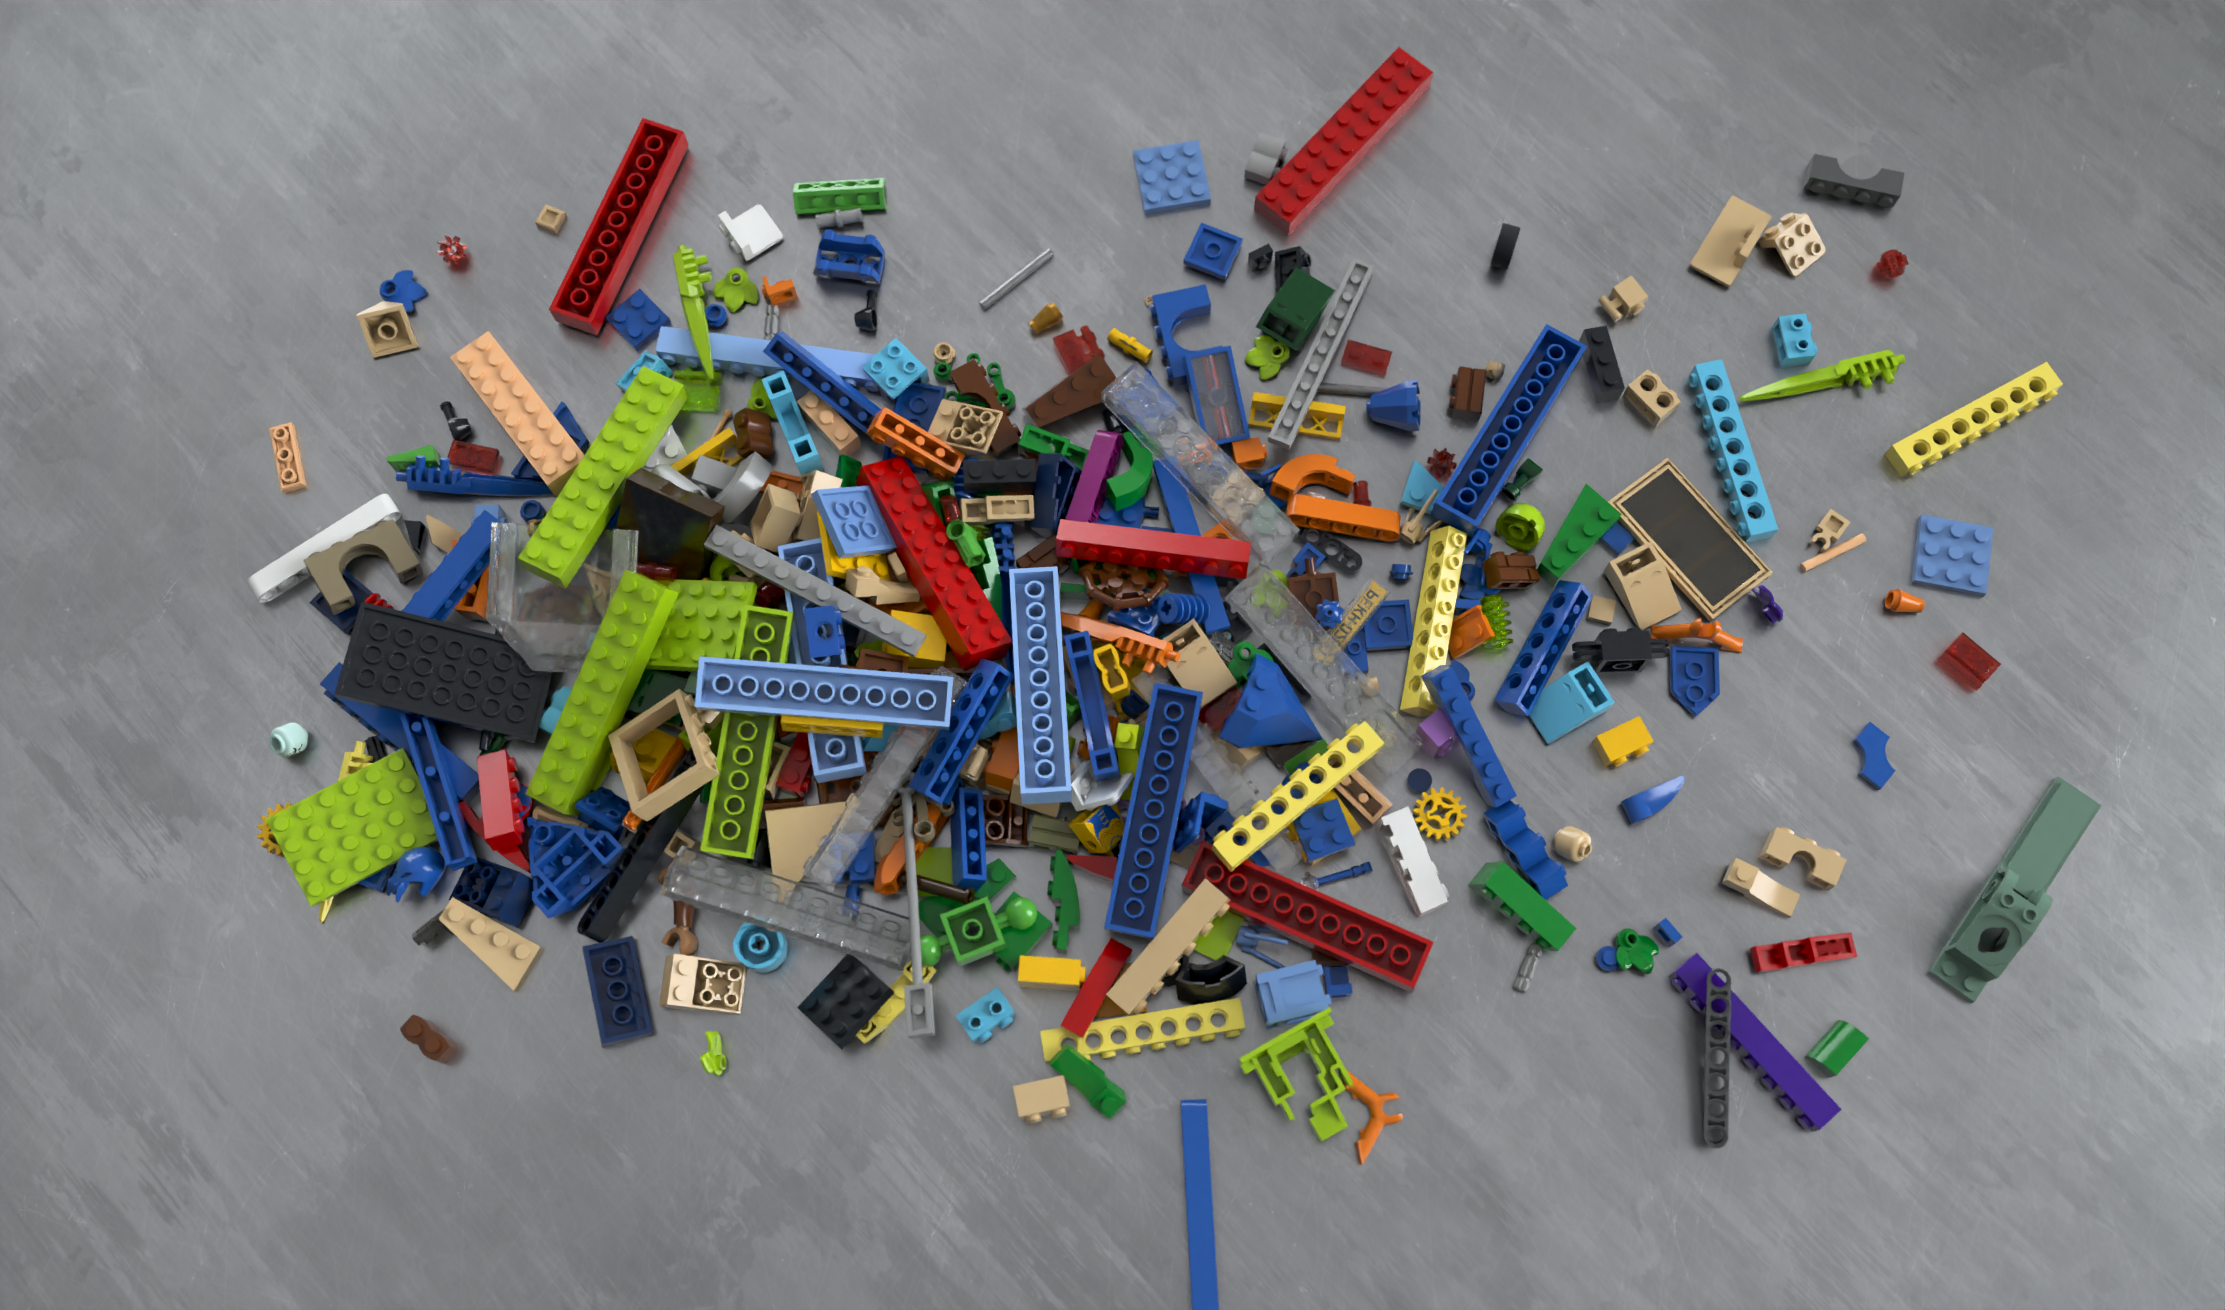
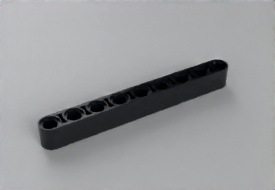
[577,747,717,943]

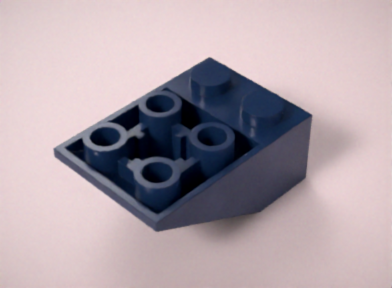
[449,857,534,927]

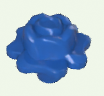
[1315,599,1344,628]

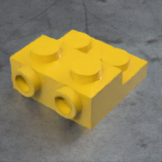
[610,728,677,784]

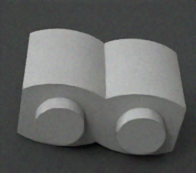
[1244,132,1288,185]

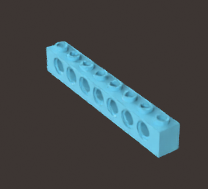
[1689,359,1778,543]

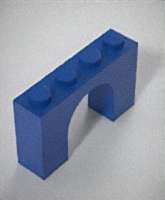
[1149,284,1223,387]

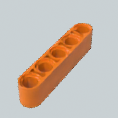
[1286,494,1401,541]

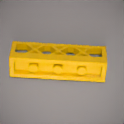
[1248,392,1346,441]
[671,427,746,479]
[781,715,884,738]

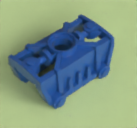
[813,229,885,284]

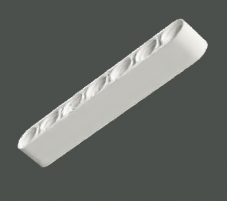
[247,494,401,603]

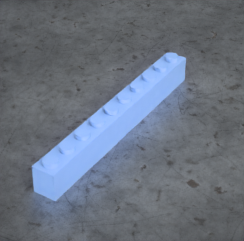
[655,326,882,392]

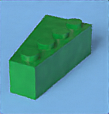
[1537,483,1622,587]
[1468,861,1576,952]

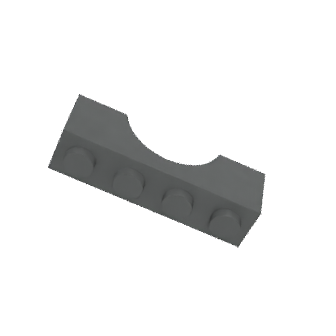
[1804,154,1904,207]

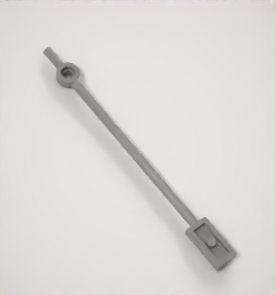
[893,747,935,1039]

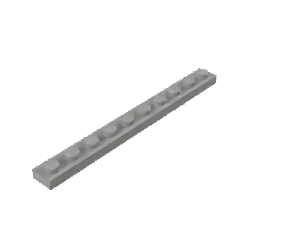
[1267,258,1374,450]
[704,525,927,658]

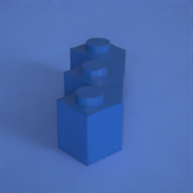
[1483,800,1568,900]

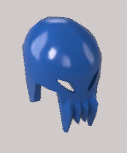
[387,846,446,902]

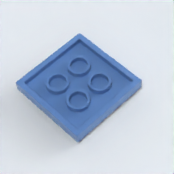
[1133,140,1211,214]
[811,486,897,558]
[1912,514,1993,597]

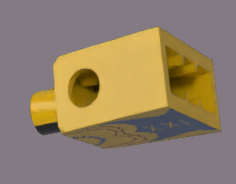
[1069,803,1125,857]

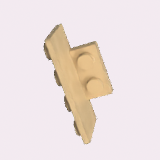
[1689,196,1772,287]

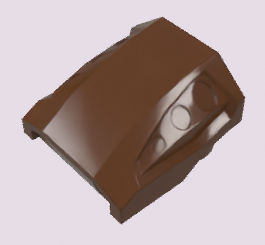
[983,795,1029,847]

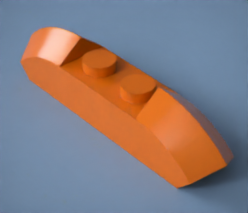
[874,801,950,895]

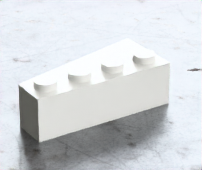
[1376,806,1449,917]

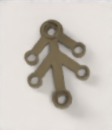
[888,758,955,842]

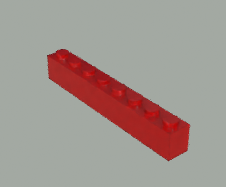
[1056,519,1251,579]

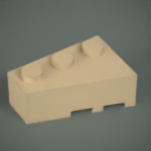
[791,470,842,542]

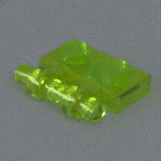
[674,368,722,411]

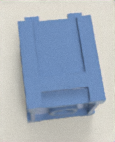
[1253,960,1332,1031]

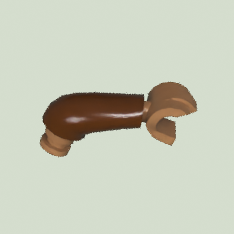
[658,867,698,956]

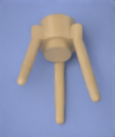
[1400,489,1443,545]

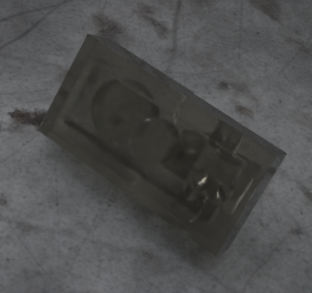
[412,909,454,946]

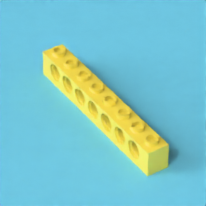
[1885,362,2063,477]
[1400,526,1467,717]
[1211,721,1384,872]
[1040,998,1246,1064]

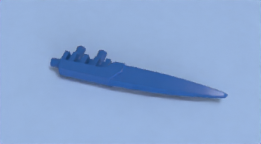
[396,455,554,496]
[991,522,1016,685]

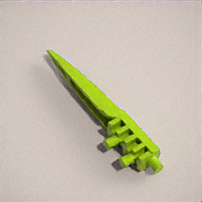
[673,245,714,379]
[1739,349,1905,401]

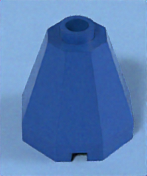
[1366,380,1421,431]

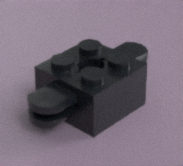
[1572,628,1670,674]

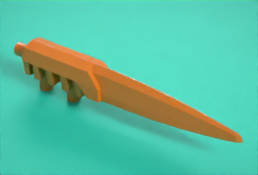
[1060,612,1180,675]

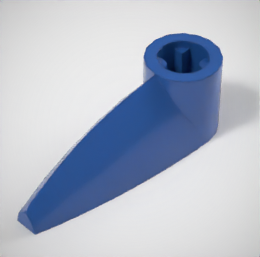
[1621,775,1685,824]

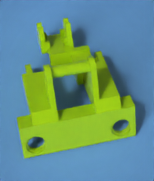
[1238,1007,1354,1142]

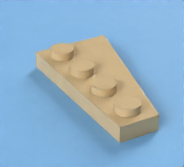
[439,897,541,991]

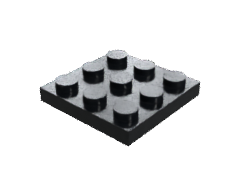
[797,952,895,1050]

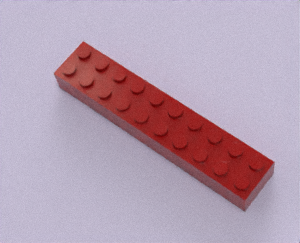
[1254,47,1433,236]
[549,118,689,335]
[856,456,1013,670]
[1181,841,1434,993]

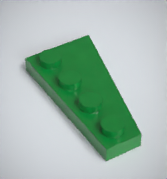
[918,858,1016,938]

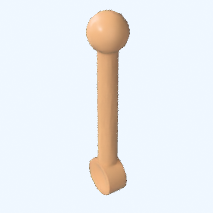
[704,409,733,443]

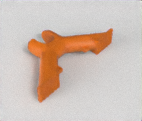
[1650,618,1743,653]
[1341,1069,1403,1165]

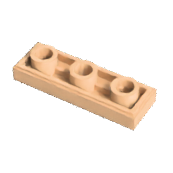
[269,422,307,493]

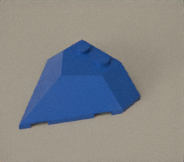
[1218,653,1323,749]
[527,817,625,918]

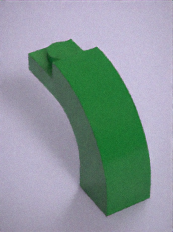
[1106,431,1153,511]

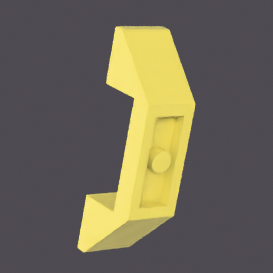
[856,961,937,1044]

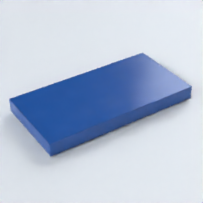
[882,382,947,475]

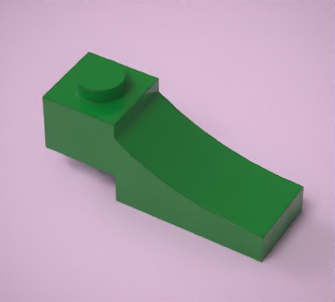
[1018,424,1089,471]
[1050,1043,1126,1119]

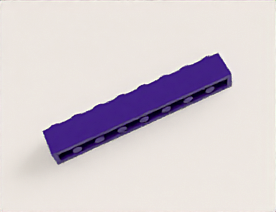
[1669,953,1842,1132]

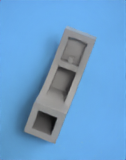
[712,451,773,524]

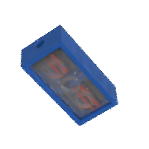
[1182,345,1251,449]

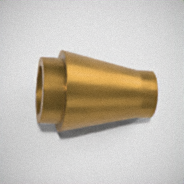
[1028,302,1063,334]

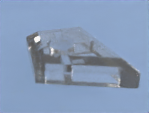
[1209,631,1236,664]

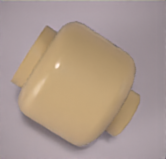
[1553,826,1592,862]

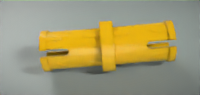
[1107,328,1153,363]

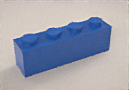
[950,787,987,892]

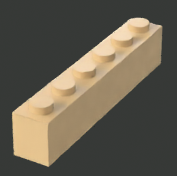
[1106,878,1230,1015]

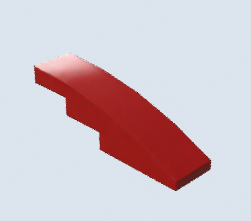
[460,801,531,874]
[1067,855,1166,892]
[1750,932,1858,973]
[1061,938,1133,1038]

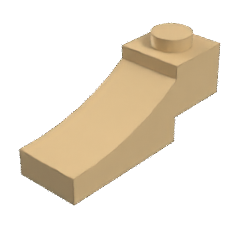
[959,495,1035,526]
[845,566,920,605]
[1722,858,1800,918]

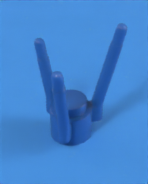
[1463,528,1493,586]

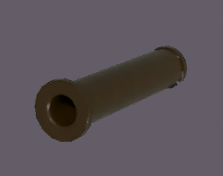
[900,871,975,905]

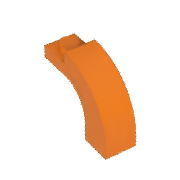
[1270,454,1356,502]

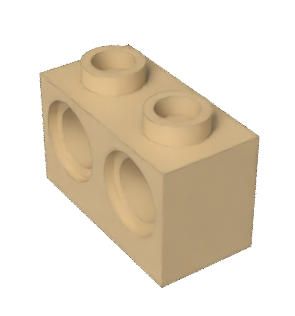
[1623,369,1681,427]

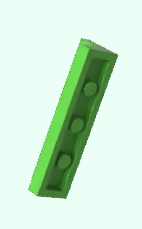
[793,178,886,214]

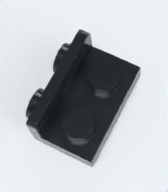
[1275,246,1312,293]

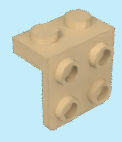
[1758,213,1826,276]

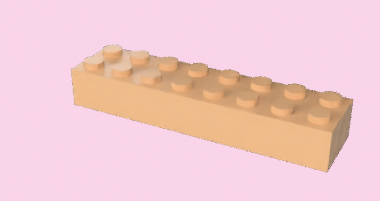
[450,331,584,497]

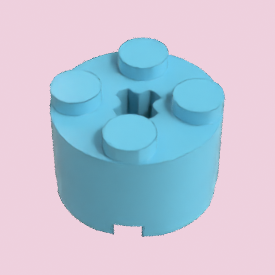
[733,918,788,973]

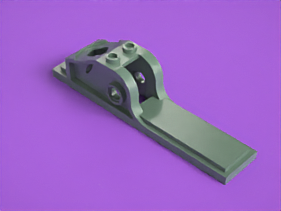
[1928,777,2102,1003]

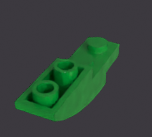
[1047,850,1080,954]

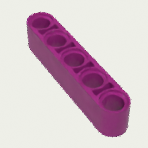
[1065,430,1123,523]

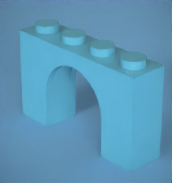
[761,371,824,475]

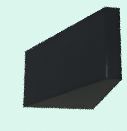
[404,520,426,554]

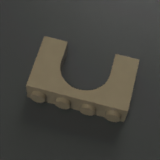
[304,519,422,615]

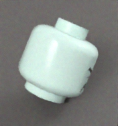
[269,723,308,757]

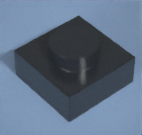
[1248,243,1273,271]

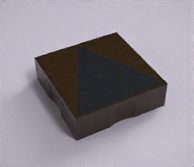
[610,468,725,580]

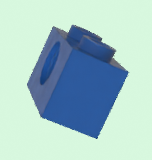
[804,605,846,658]

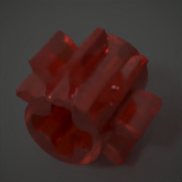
[437,235,467,264]
[1877,249,1909,278]
[1427,448,1457,478]

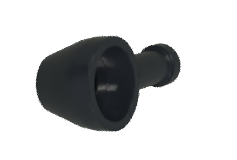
[854,289,878,330]
[440,401,472,442]

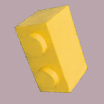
[1592,716,1654,767]

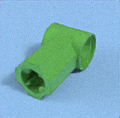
[946,519,986,567]

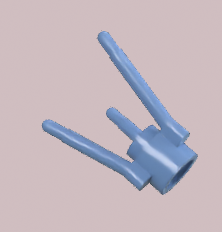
[1236,924,1288,969]

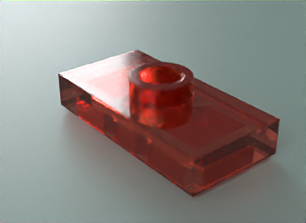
[447,440,500,473]

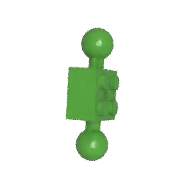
[910,897,1037,967]

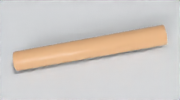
[1800,533,1866,572]

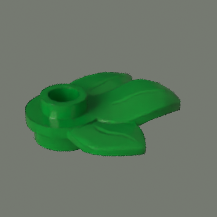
[1228,641,1274,681]
[1616,928,1660,975]

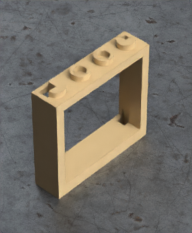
[608,689,720,821]

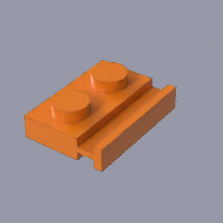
[1448,605,1495,658]

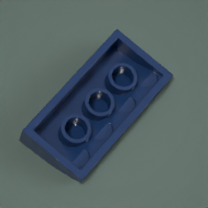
[582,936,653,1047]

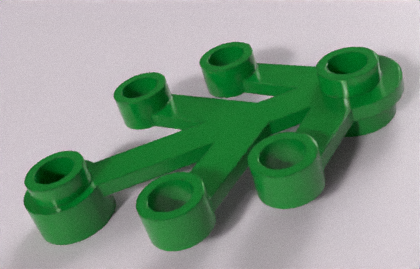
[934,353,1015,410]

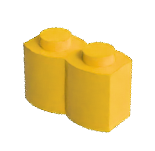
[1093,644,1130,701]

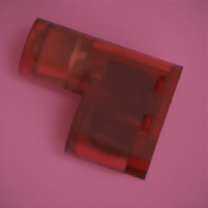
[940,494,961,527]

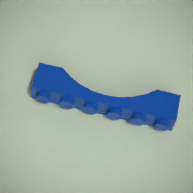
[1064,631,1121,782]
[1421,665,1517,808]

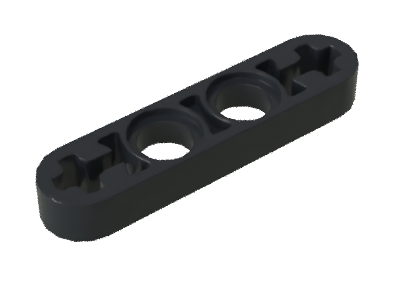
[1282,515,1362,575]

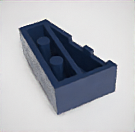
[1031,453,1082,538]

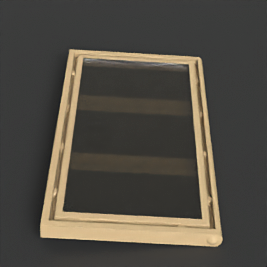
[1608,458,1773,622]

